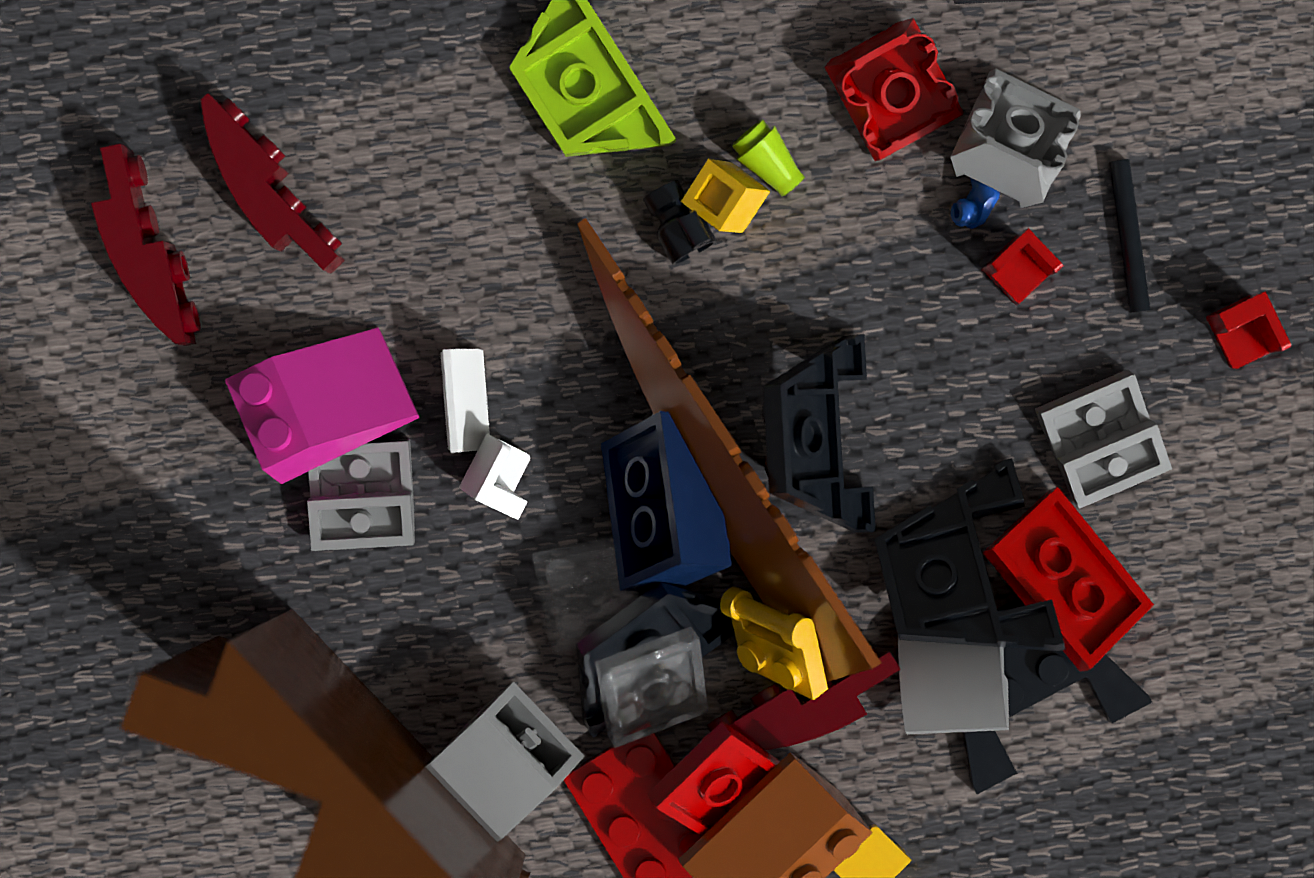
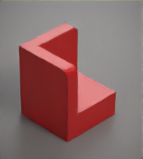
[982,228,1063,305]
[1206,291,1291,369]

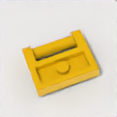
[720,587,828,700]

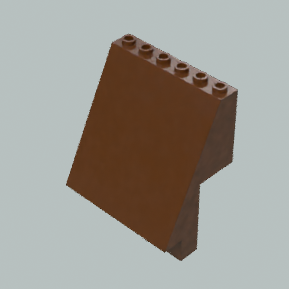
[120,609,531,878]

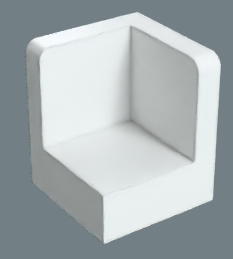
[459,433,530,520]

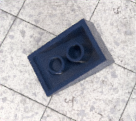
[601,411,732,592]

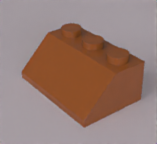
[678,752,873,878]

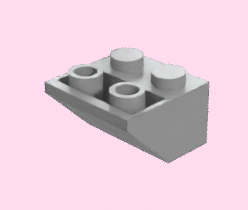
[426,682,584,842]

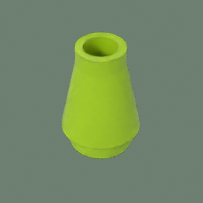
[732,119,805,197]

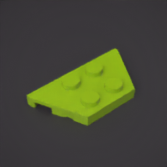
[509,0,676,157]

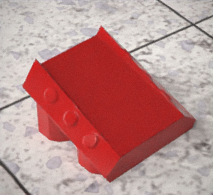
[824,18,963,161]

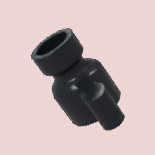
[643,180,717,265]

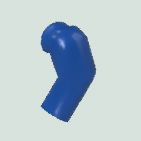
[951,178,1000,229]

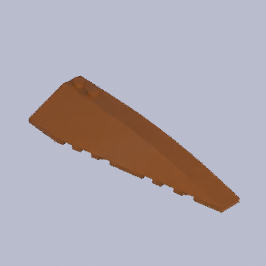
[577,218,881,682]

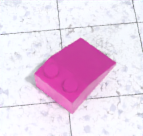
[225,328,420,484]

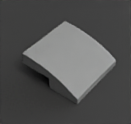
[1035,369,1172,509]
[307,438,415,551]
[898,637,1009,735]

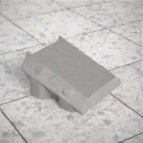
[950,68,1081,208]

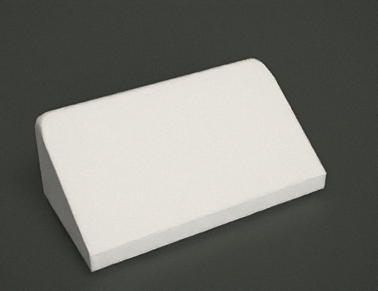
[440,349,490,453]

